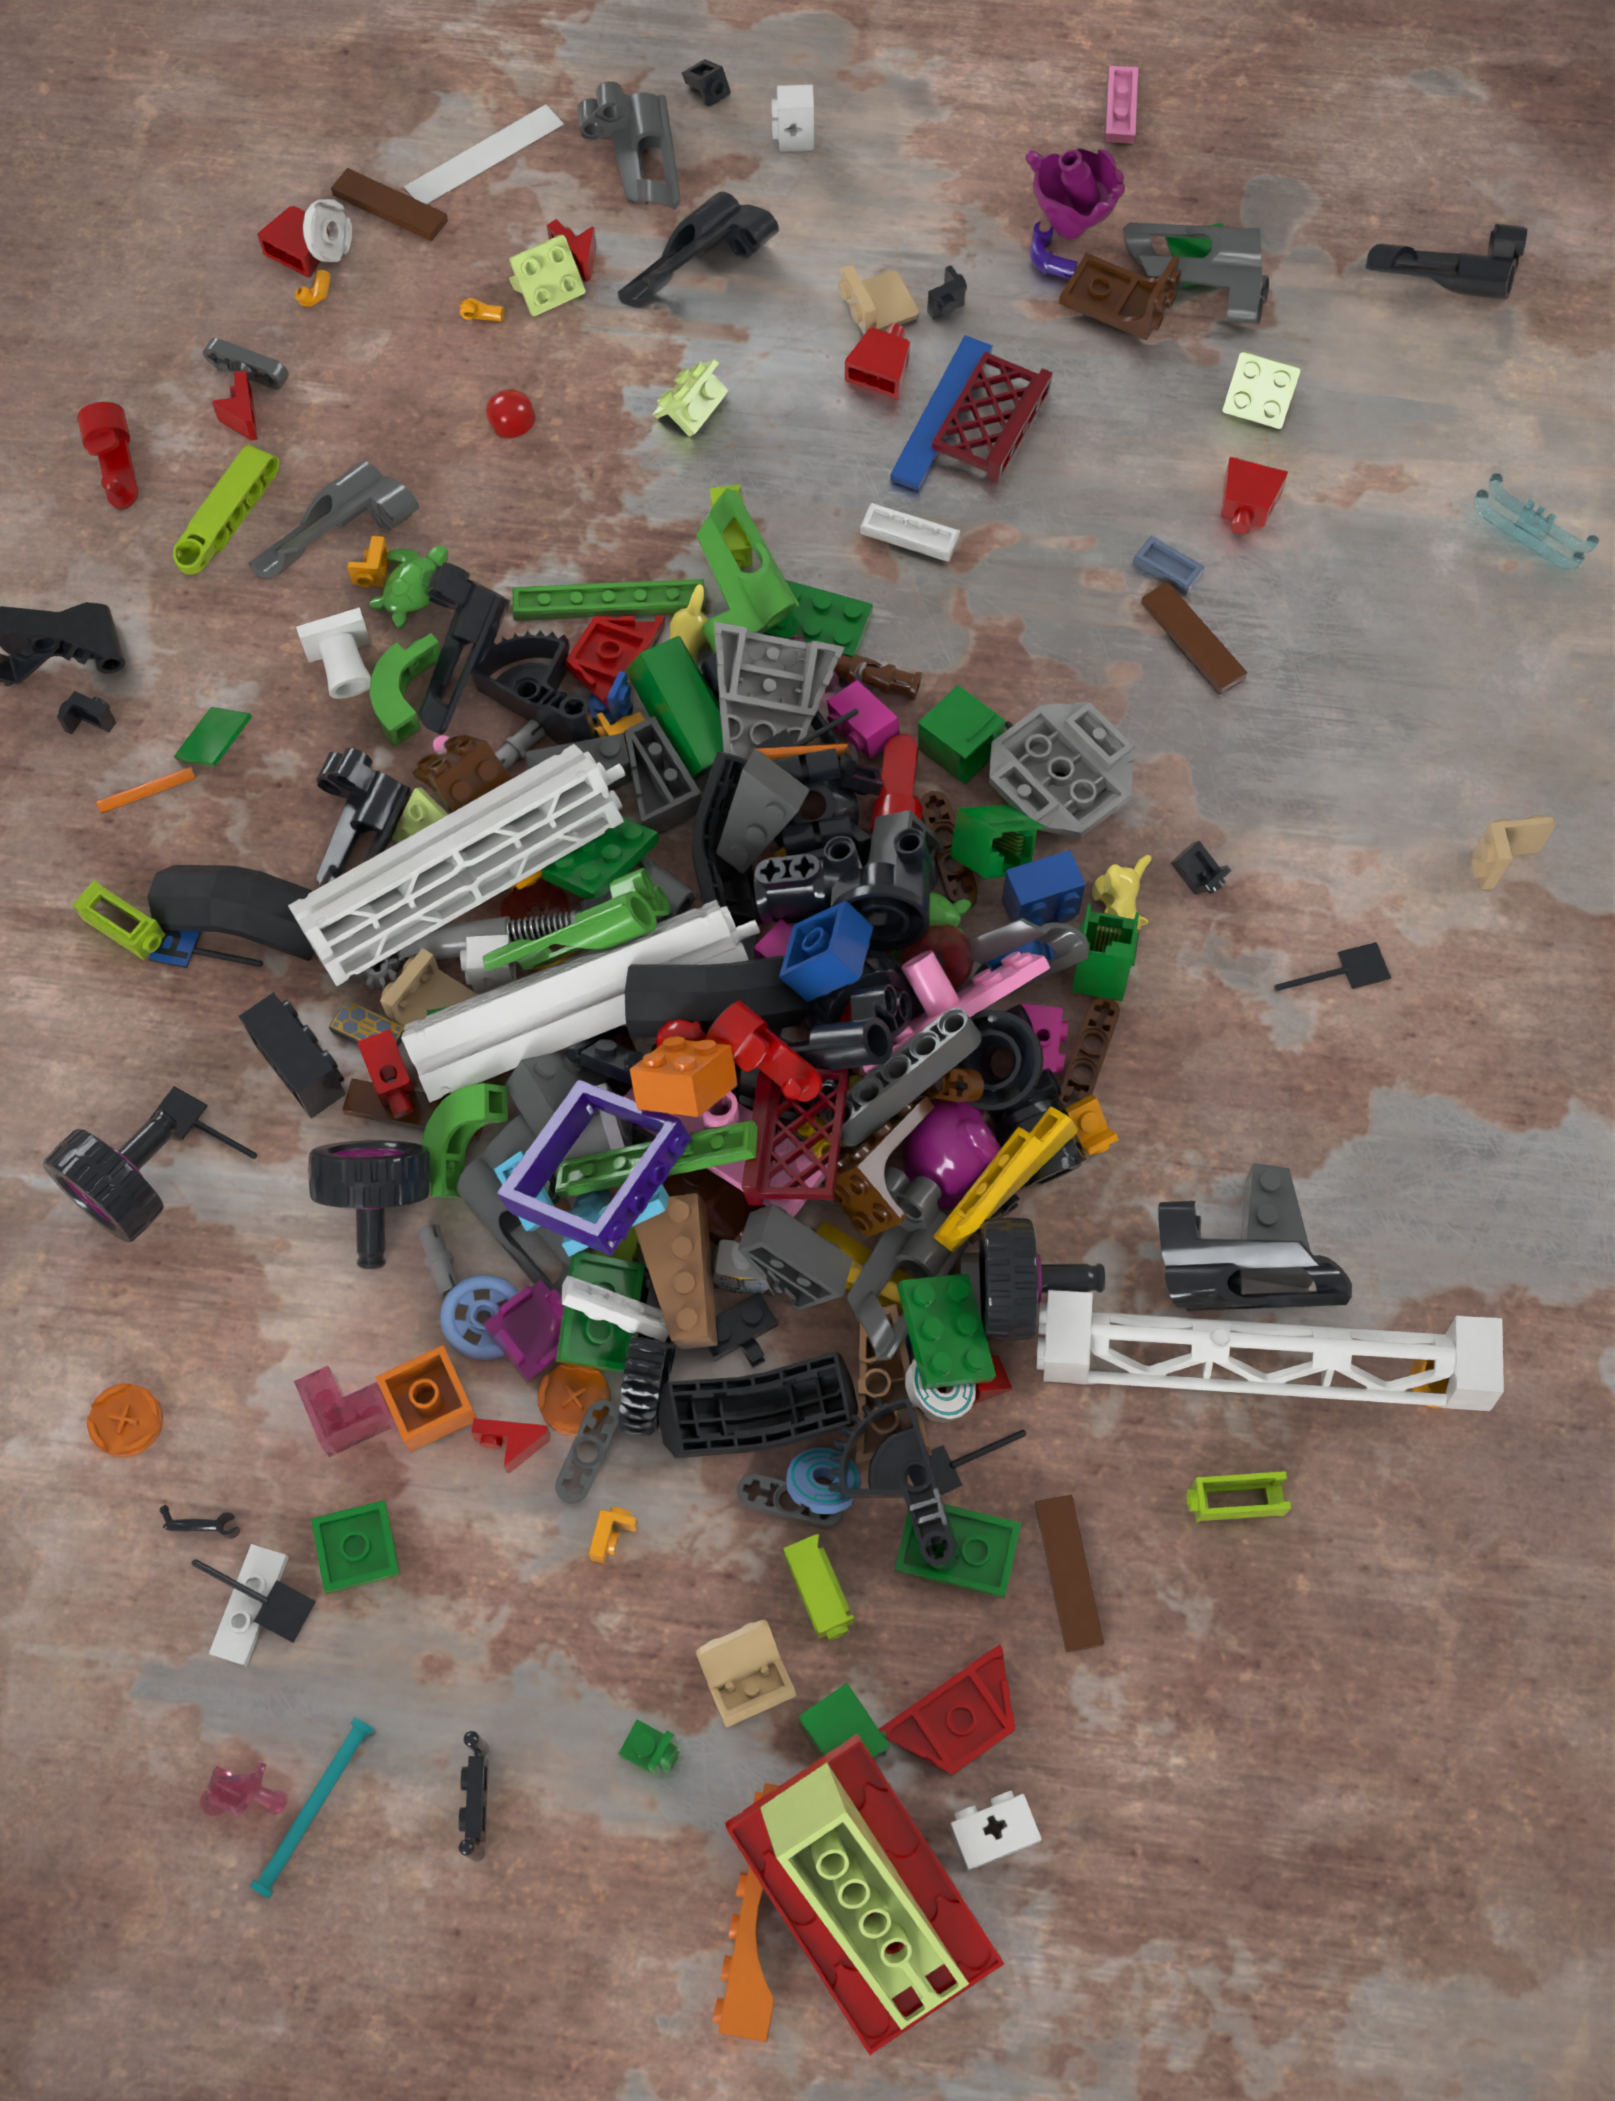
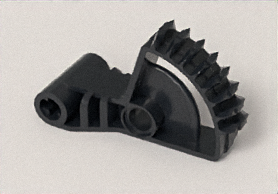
[0,602,126,686]
[471,630,597,745]
[618,1267,678,1436]
[828,1396,960,1571]

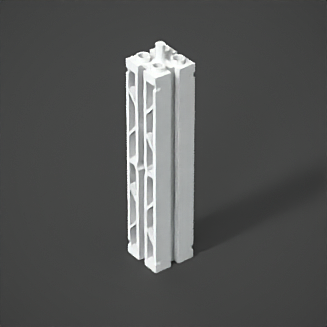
[288,744,626,986]
[401,900,760,1102]

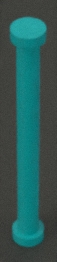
[249,1717,374,1899]

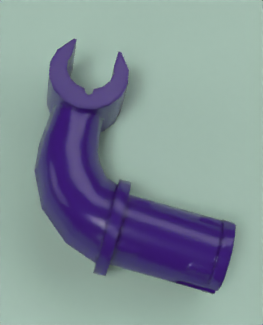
[1029,221,1078,280]

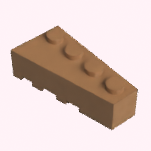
[634,1193,718,1350]
[856,1304,932,1472]

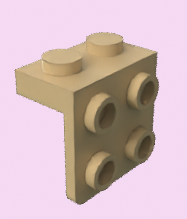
[838,264,919,335]
[1471,815,1556,890]
[380,948,478,1026]
[696,1620,797,1728]

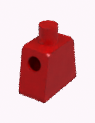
[257,206,330,278]
[844,323,910,399]
[1221,456,1288,535]
[357,1029,415,1118]

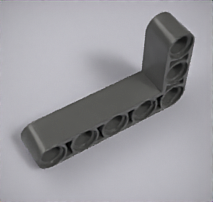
[808,1008,981,1146]

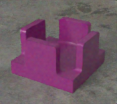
[483,1280,564,1383]

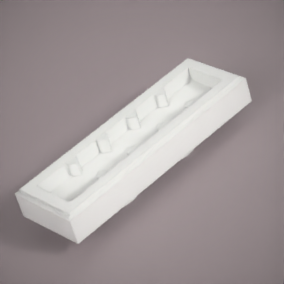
[860,503,960,562]
[562,1276,669,1342]
[209,1544,289,1667]

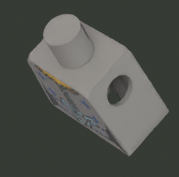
[712,1240,777,1298]

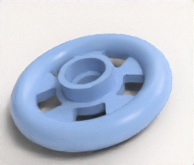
[440,1275,519,1360]

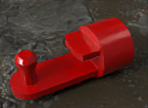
[77,402,138,509]
[870,734,923,835]
[705,1001,822,1102]

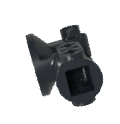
[772,748,859,857]
[754,828,937,951]
[955,1004,1086,1189]

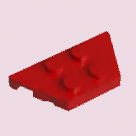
[566,616,665,709]
[879,1644,1016,1776]

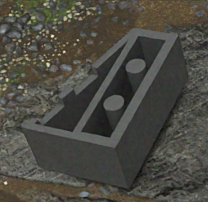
[625,716,702,834]
[525,733,632,792]
[716,748,810,874]
[867,810,945,868]
[505,1050,615,1138]
[1241,1163,1313,1288]
[738,1204,853,1311]

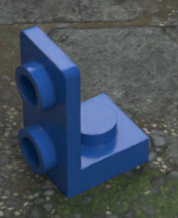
[587,671,633,726]

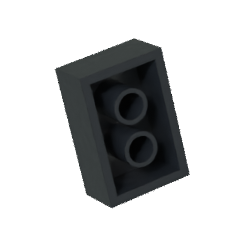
[238,992,346,1119]

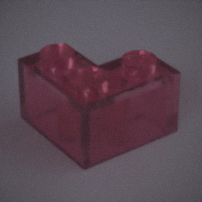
[294,1366,396,1457]

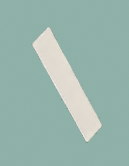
[404,104,564,204]

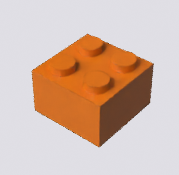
[629,1036,737,1117]
[375,1345,477,1452]

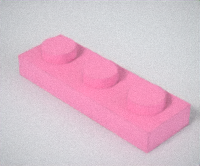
[1105,66,1138,144]

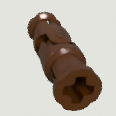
[832,655,922,701]

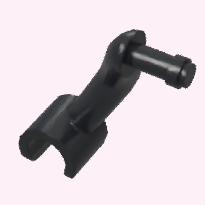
[159,1505,240,1539]

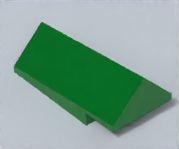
[625,636,723,780]

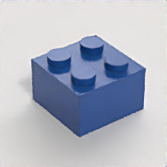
[1001,850,1086,927]
[779,900,874,1002]

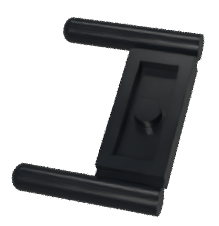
[566,1026,645,1086]
[458,1731,489,1862]

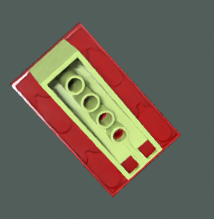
[725,1733,1004,2055]

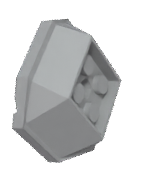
[989,702,1135,839]

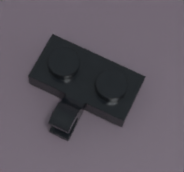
[707,1292,778,1368]

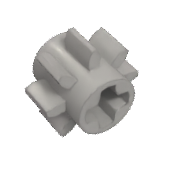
[357,956,400,992]

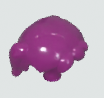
[1025,148,1125,240]
[902,1098,1001,1210]

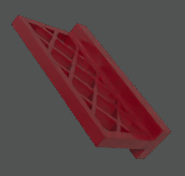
[931,352,1053,484]
[741,1068,849,1205]

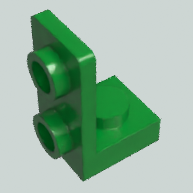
[618,1719,680,1778]

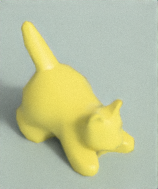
[669,585,711,664]
[1092,855,1151,930]

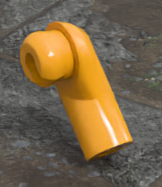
[295,270,331,308]
[460,298,505,322]

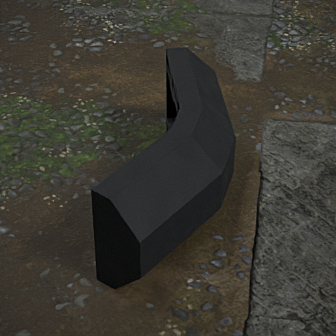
[692,751,763,927]
[147,865,314,961]
[625,955,812,1038]
[658,1351,858,1459]

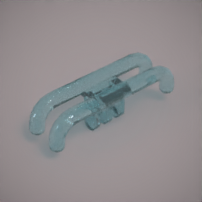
[1475,473,1599,570]

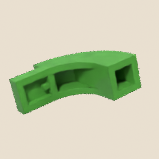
[370,633,441,747]
[421,1083,508,1198]

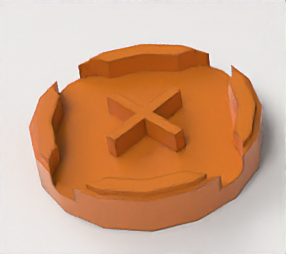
[538,1363,611,1435]
[86,1383,163,1457]

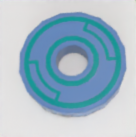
[786,1447,861,1514]

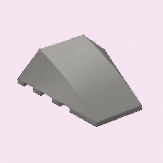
[714,621,845,759]

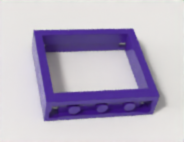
[497,1080,692,1256]

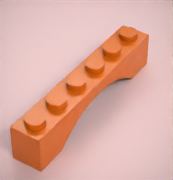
[713,1783,779,2043]

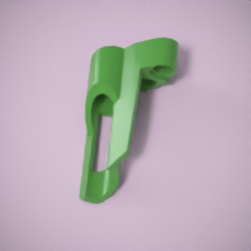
[696,488,800,654]
[482,868,670,971]

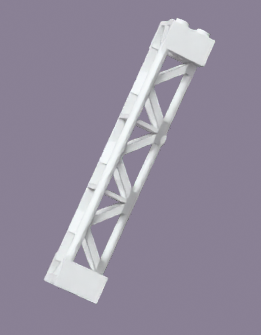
[1037,1290,1504,1411]

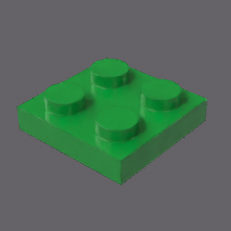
[311,1500,401,1594]

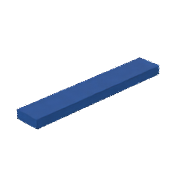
[890,335,993,491]

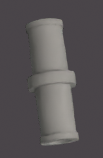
[495,720,545,770]
[417,1224,458,1298]

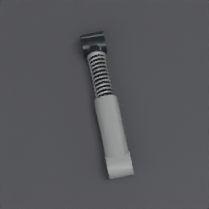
[398,898,608,967]

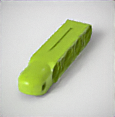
[173,445,280,575]

